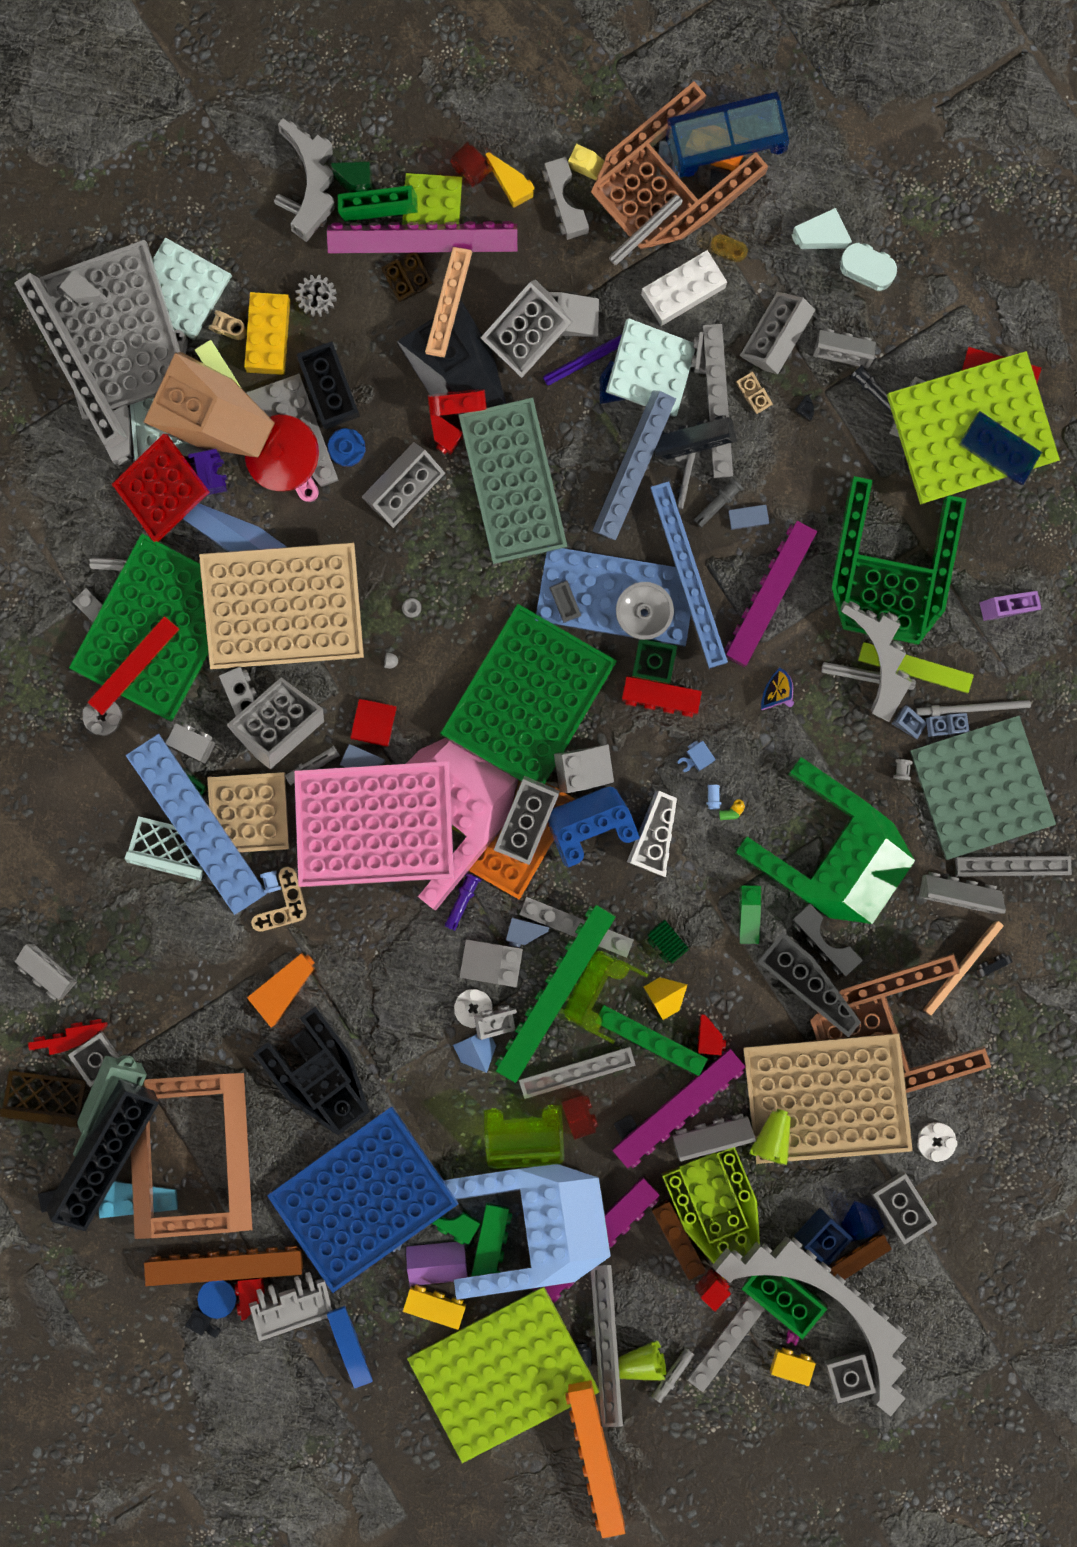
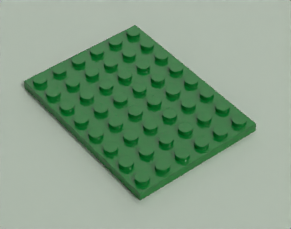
[69,534,209,722]
[440,604,617,784]

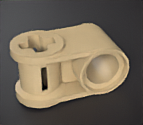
[208,310,247,340]

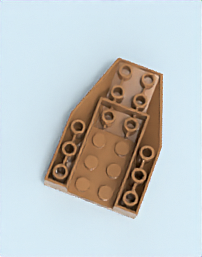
[144,352,275,457]

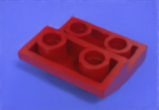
[351,699,397,747]

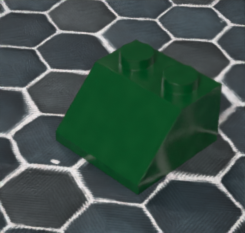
[331,162,373,193]

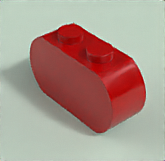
[428,389,487,416]

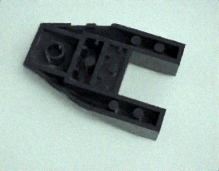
[253,1006,370,1136]

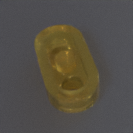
[711,234,748,262]

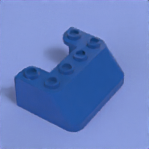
[547,787,640,867]

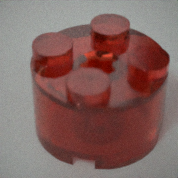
[450,142,493,188]

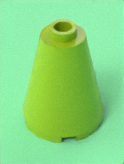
[749,1109,791,1165]
[618,1341,666,1381]

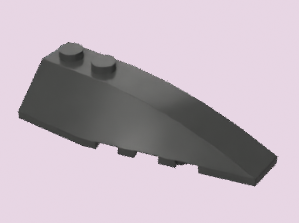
[758,932,861,1037]

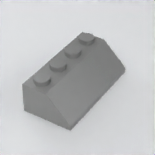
[740,292,815,374]
[362,442,445,528]
[672,1113,756,1161]

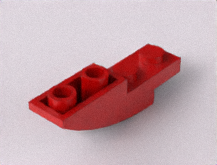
[28,1019,108,1055]

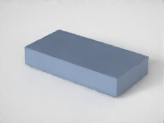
[728,505,769,530]

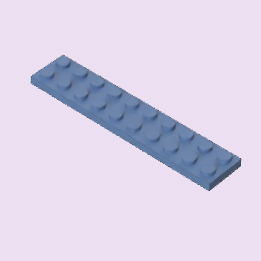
[126,733,267,915]

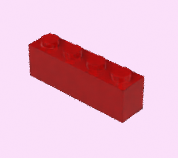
[622,677,702,718]
[695,1269,731,1311]

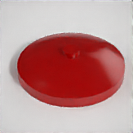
[245,414,319,492]

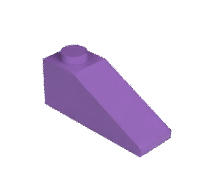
[979,591,1041,621]

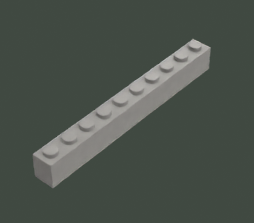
[14,273,128,448]

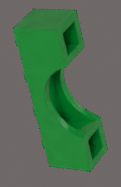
[432,1212,480,1245]

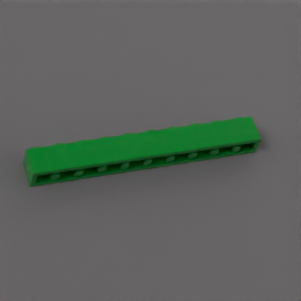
[495,904,616,1083]

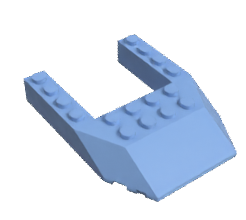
[443,1164,611,1300]

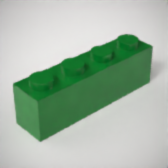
[338,185,418,221]
[471,1203,512,1277]

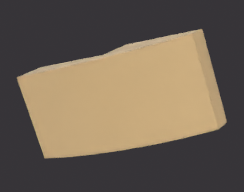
[735,371,773,414]

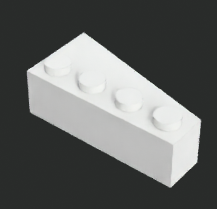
[627,791,677,877]

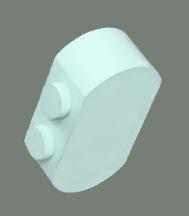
[840,243,897,291]

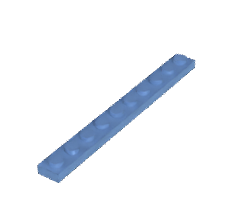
[650,481,728,669]

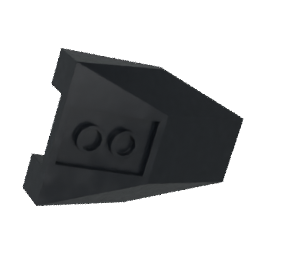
[397,300,506,417]

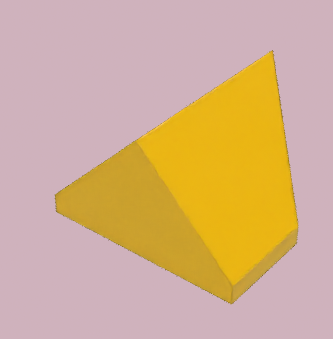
[644,977,688,1020]

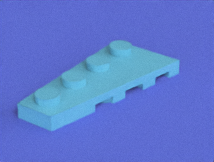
[99,1181,178,1218]

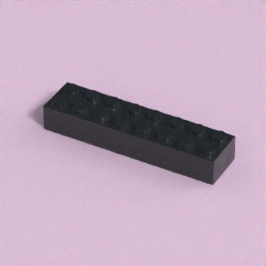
[46,1079,159,1231]

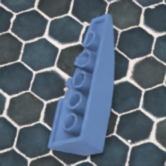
[183,503,287,552]

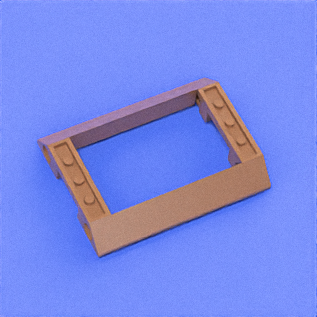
[131,1073,253,1239]

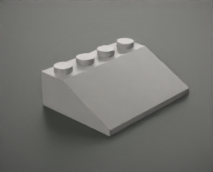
[481,280,572,378]
[227,677,324,769]
[918,872,1006,914]

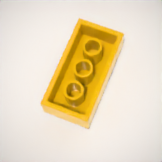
[245,292,290,375]

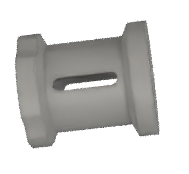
[893,759,913,781]

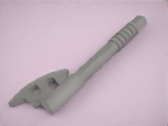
[673,430,696,509]

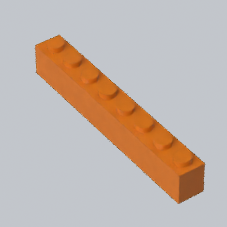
[565,1380,625,1538]

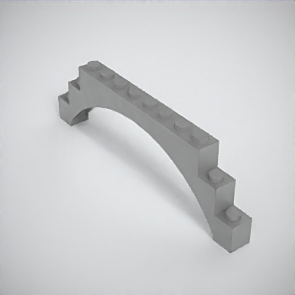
[712,1236,907,1416]

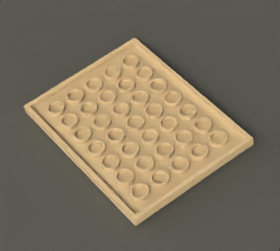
[199,542,364,669]
[744,1033,913,1164]

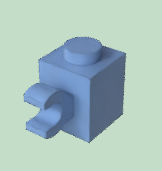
[677,741,716,773]

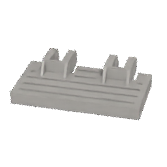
[249,1272,332,1341]

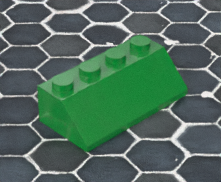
[741,1275,827,1340]

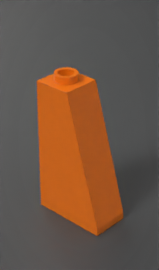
[247,953,315,1028]

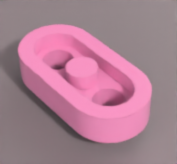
[296,477,319,502]

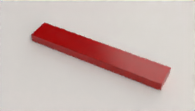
[87,616,180,715]

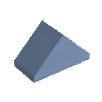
[892,705,927,739]

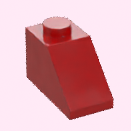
[430,416,463,455]
[697,1014,726,1055]

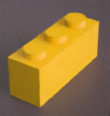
[403,1285,466,1330]

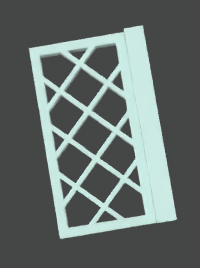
[125,816,203,881]

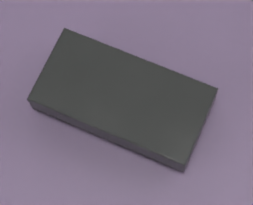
[549,580,581,623]

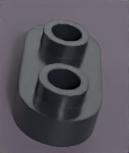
[975,953,1013,978]

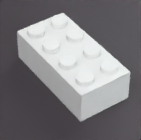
[641,250,727,326]

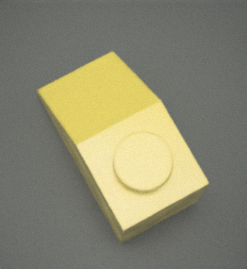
[568,144,605,180]

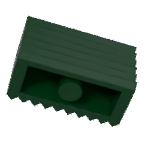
[646,919,689,964]

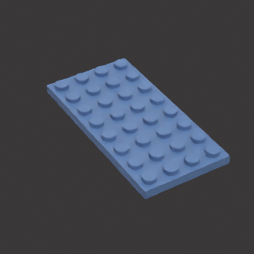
[535,546,691,646]

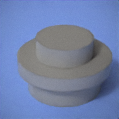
[402,598,421,618]

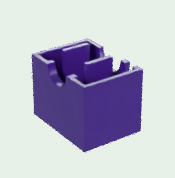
[188,449,228,495]

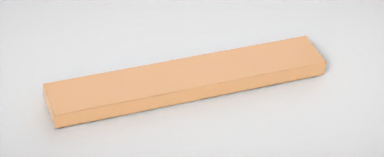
[425,247,472,358]
[923,921,1004,1015]

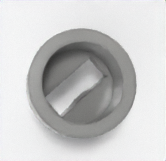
[384,653,398,669]

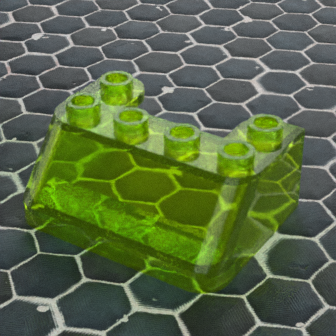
[483,1105,564,1169]

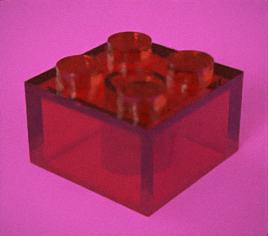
[561,1092,598,1140]

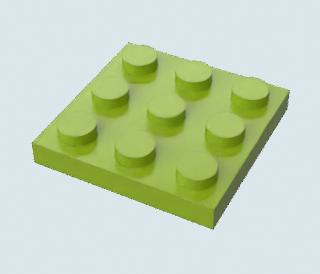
[402,173,462,225]

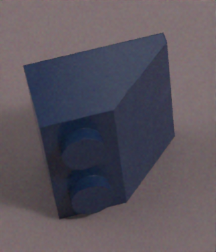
[794,1208,853,1266]

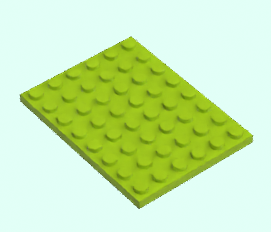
[886,351,1060,504]
[407,1287,599,1463]

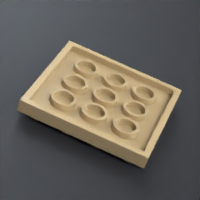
[207,772,289,852]

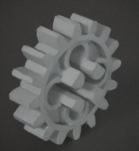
[295,275,337,317]

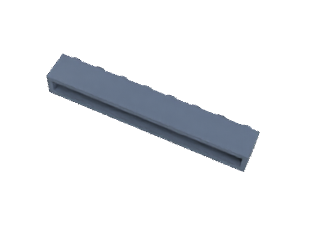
[593,390,676,540]

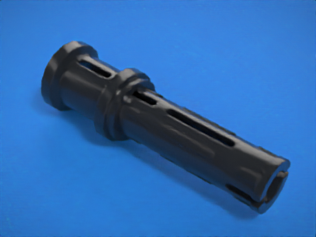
[850,365,893,415]

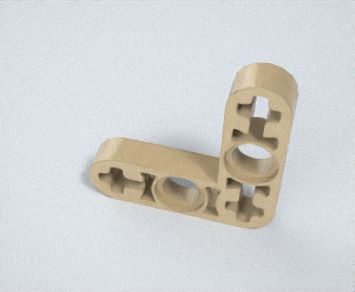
[251,867,307,932]

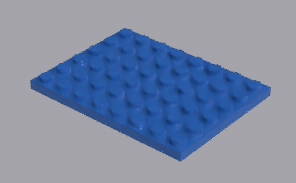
[267,1107,459,1293]

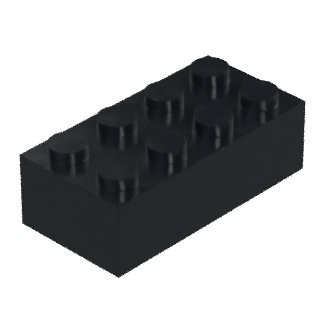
[296,341,360,430]

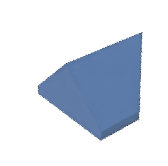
[453,1034,496,1073]

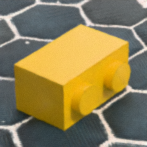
[770,1347,816,1386]

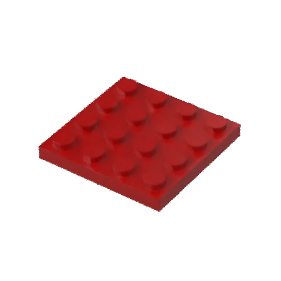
[112,434,210,542]

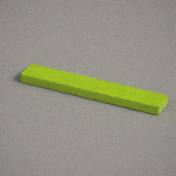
[858,642,974,693]

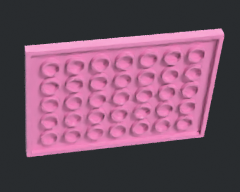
[294,761,454,887]

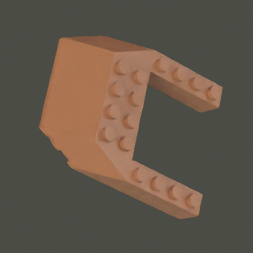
[591,82,768,250]
[810,953,991,1093]

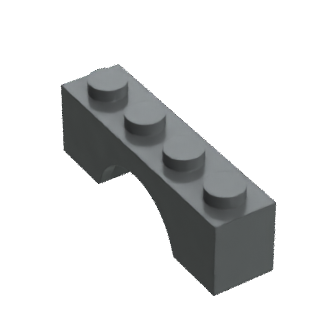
[791,903,863,976]

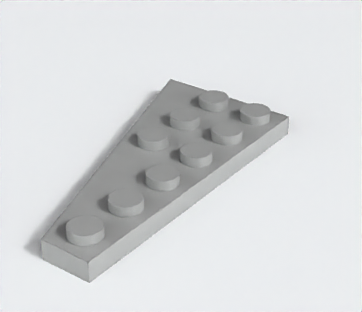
[246,374,339,487]

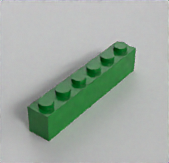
[595,1004,707,1076]

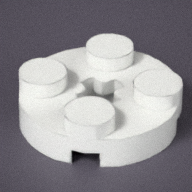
[454,989,493,1028]
[917,1122,957,1162]

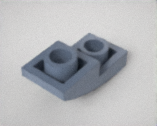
[926,713,969,737]

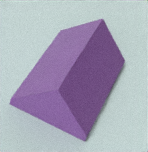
[406,1241,468,1286]

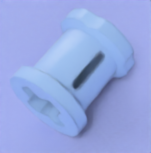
[260,871,281,893]

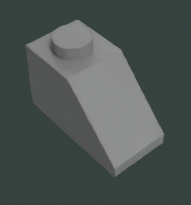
[59,270,107,304]

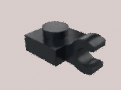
[185,1308,221,1338]

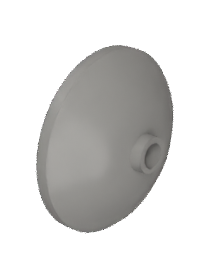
[616,582,674,640]

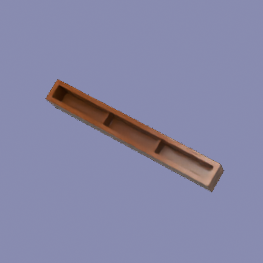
[144,1245,303,1286]

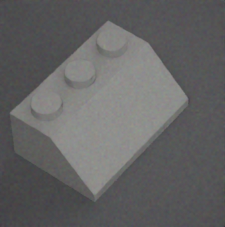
[813,329,876,368]
[15,944,77,1000]

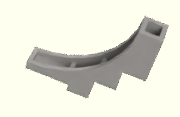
[278,118,334,242]
[841,601,912,722]

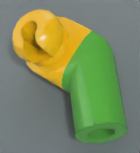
[719,799,745,820]

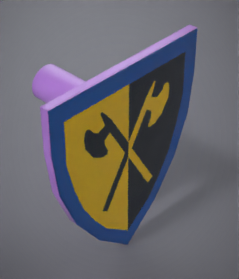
[761,667,794,710]

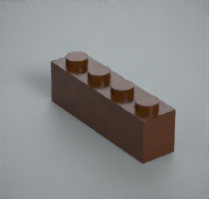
[651,1199,706,1281]

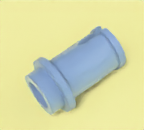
[706,785,721,809]

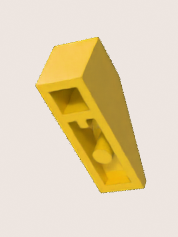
[485,152,534,208]

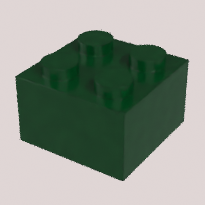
[632,639,677,685]

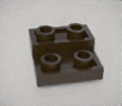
[381,252,434,302]

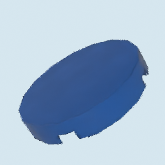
[328,428,366,467]
[197,1280,237,1319]

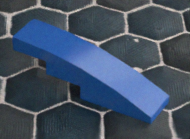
[327,1306,373,1389]

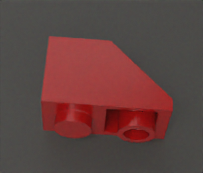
[235,1277,265,1321]

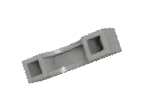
[542,157,589,240]

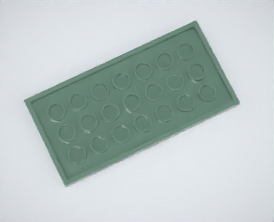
[459,398,567,564]

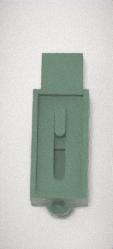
[73,1055,147,1157]

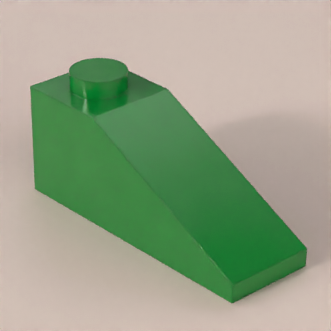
[739,886,761,944]

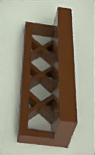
[828,1232,892,1280]

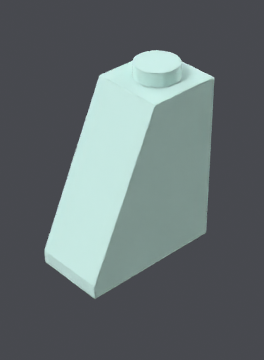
[792,208,852,249]

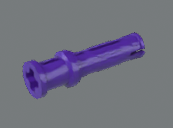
[444,873,482,931]

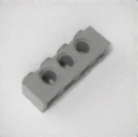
[219,667,258,716]

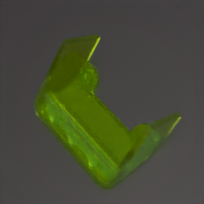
[564,951,649,1044]

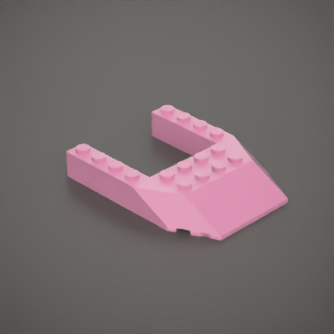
[406,738,518,911]

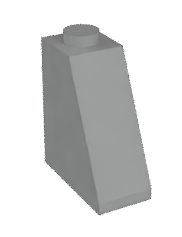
[104,404,133,465]

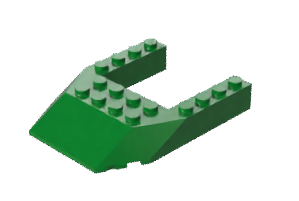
[831,476,967,645]
[734,757,915,924]

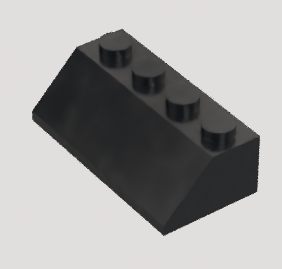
[655,415,737,461]

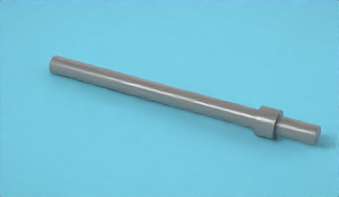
[916,700,1031,717]

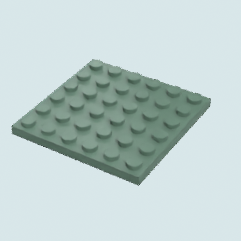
[910,716,1056,860]

